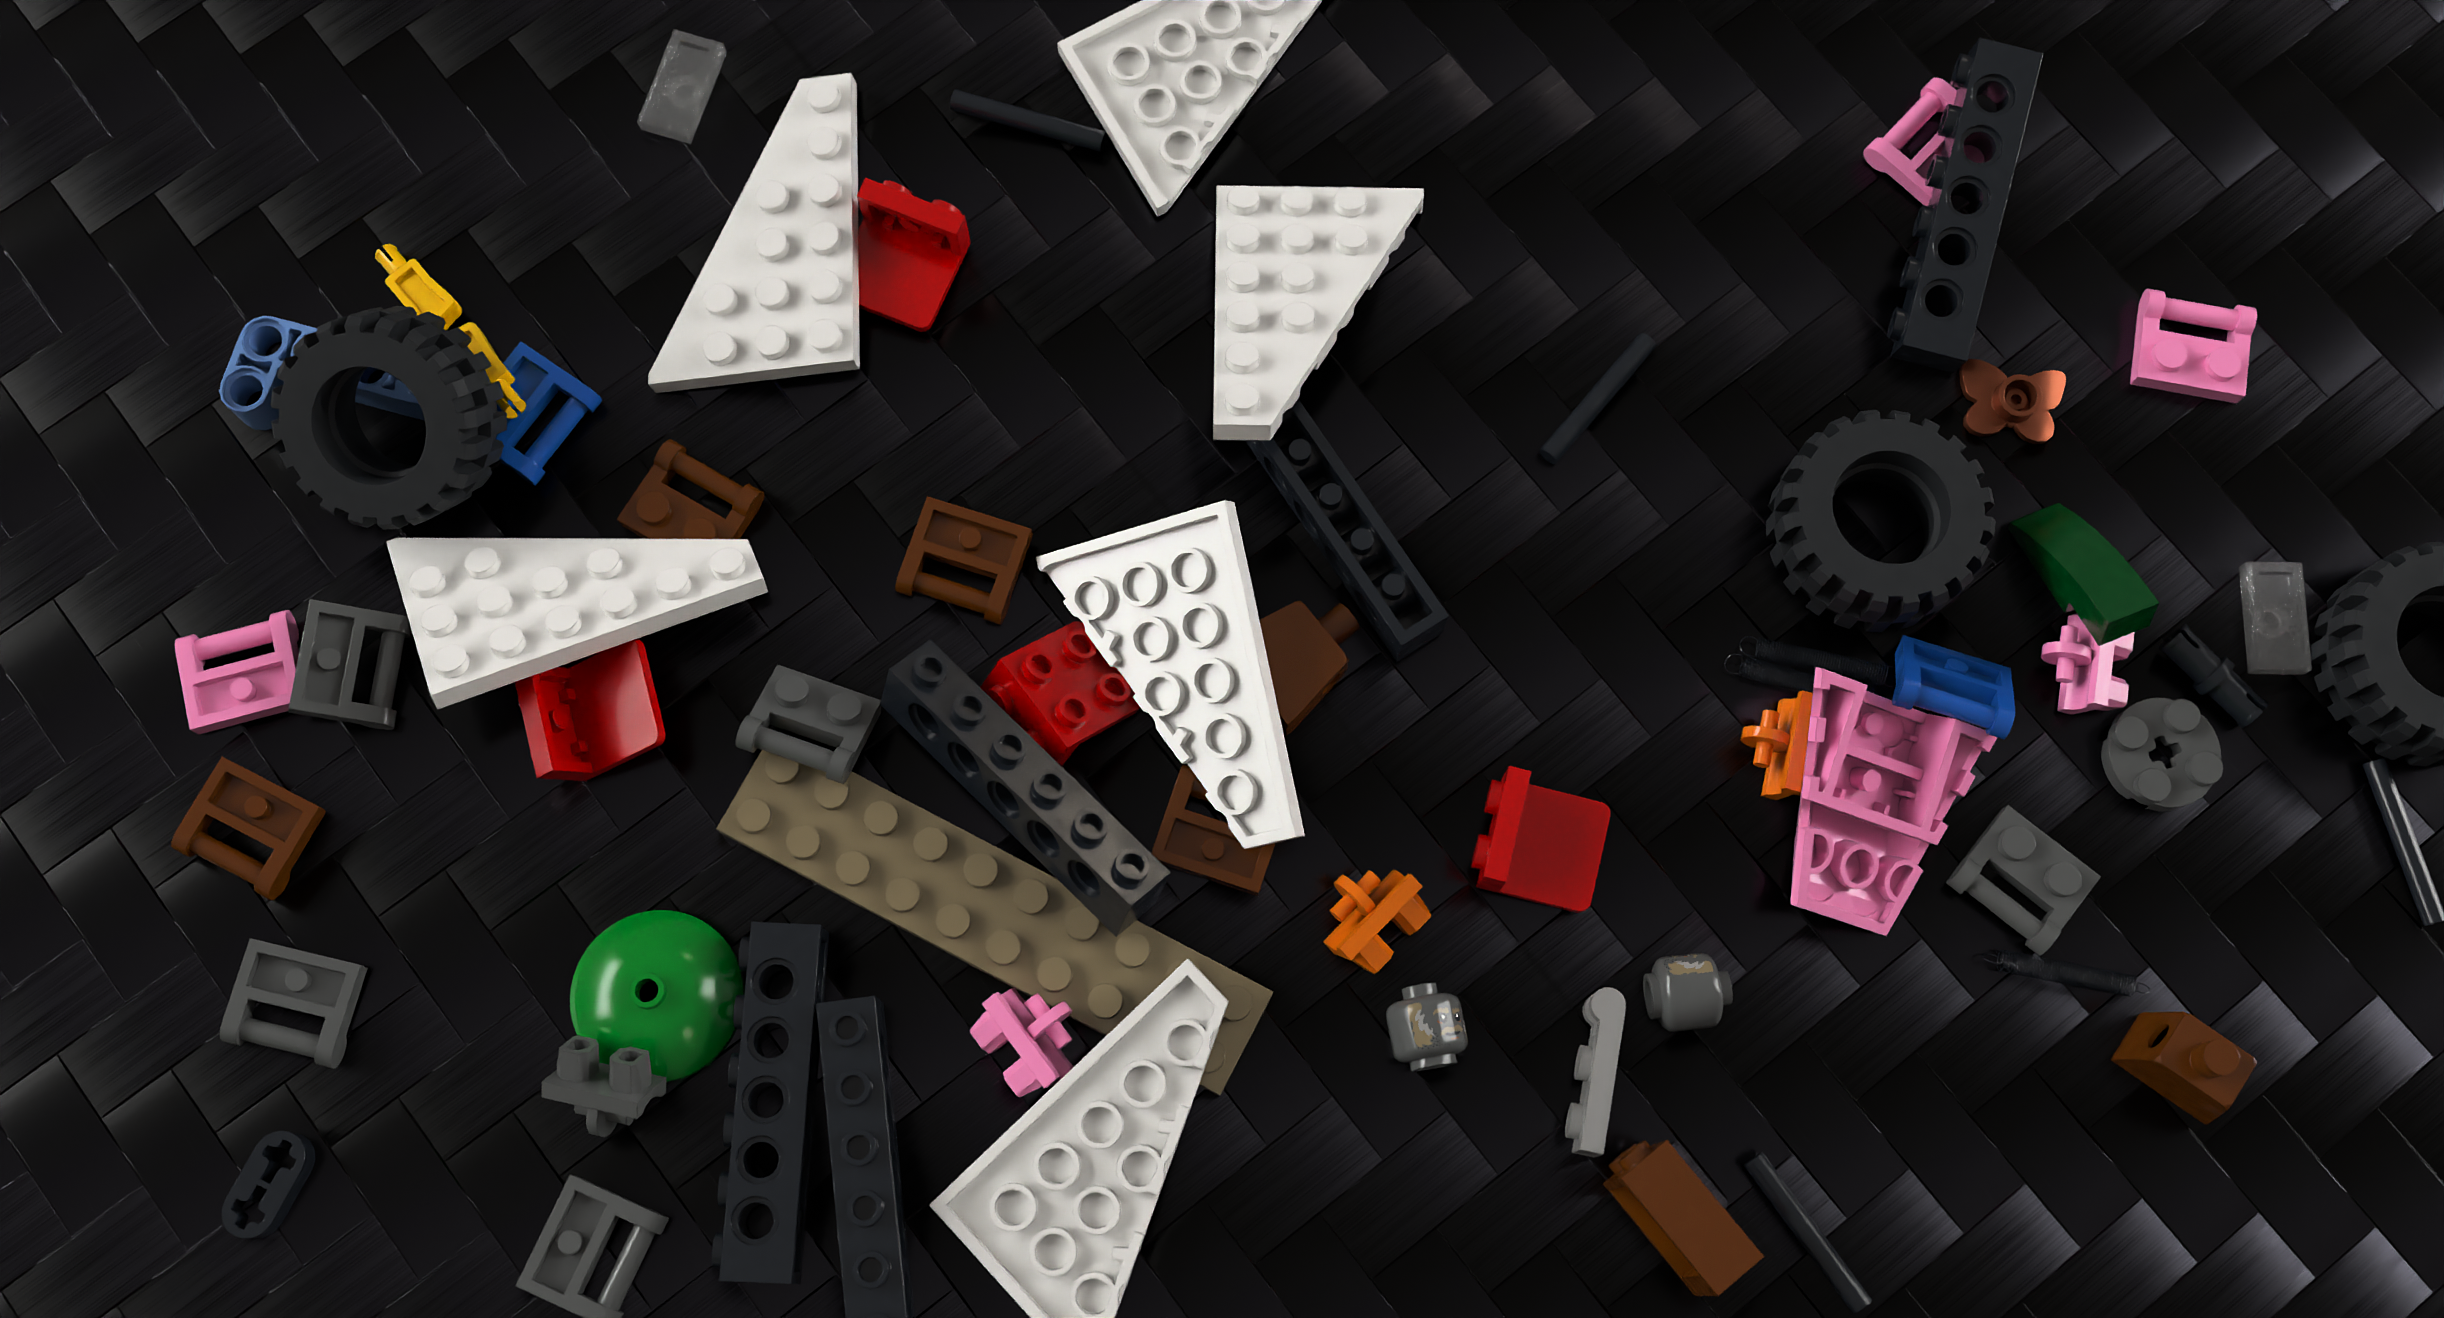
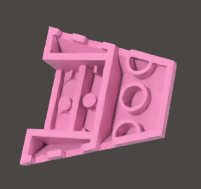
[1790,667,1997,936]

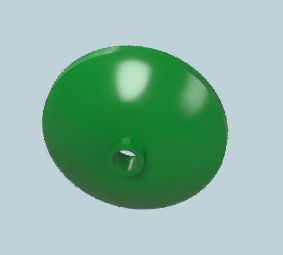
[570,910,745,1083]

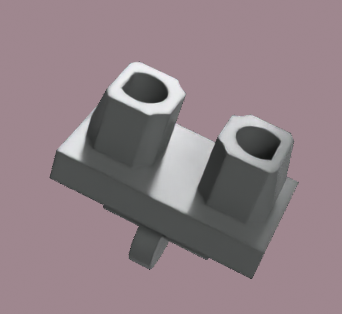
[542,1035,666,1137]

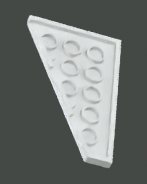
[1057,0,1323,217]
[648,73,860,393]
[1213,185,1424,440]
[1036,500,1305,849]
[386,538,768,709]
[929,959,1229,1318]

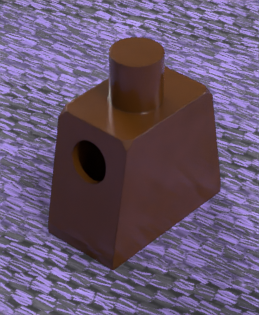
[1260,601,1360,736]
[2111,1012,2257,1124]

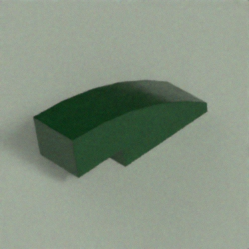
[2008,503,2159,646]

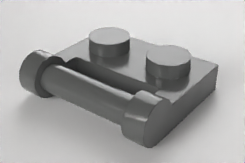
[288,599,412,730]
[735,664,881,784]
[1946,805,2101,956]
[220,938,368,1069]
[516,1174,669,1318]

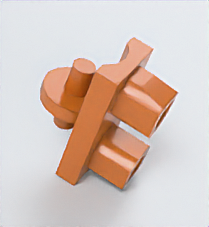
[1740,690,1813,800]
[1323,870,1431,974]

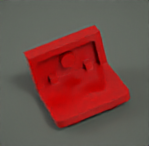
[857,178,971,332]
[980,621,1140,766]
[515,639,666,781]
[1471,766,1611,913]

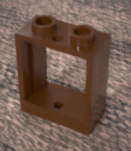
[1603,1140,1764,1296]

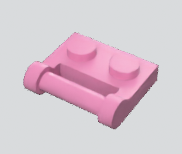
[1863,78,1984,206]
[2130,288,2257,403]
[175,610,299,735]

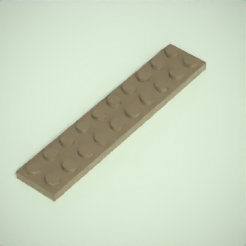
[716,750,1273,1097]

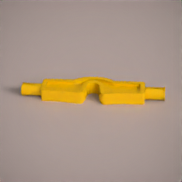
[375,244,526,419]

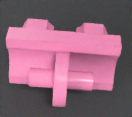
[2041,614,2135,715]
[970,988,1073,1097]

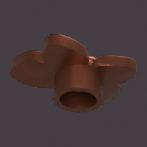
[1959,359,2066,444]

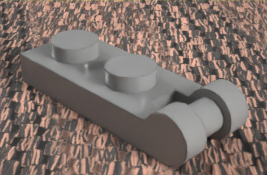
[1565,987,1626,1157]

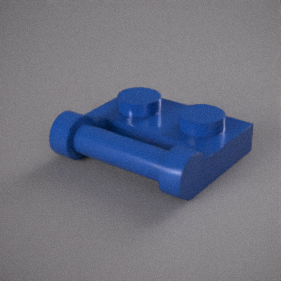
[496,342,603,486]
[1892,635,2015,739]

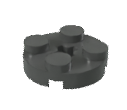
[2101,698,2223,812]

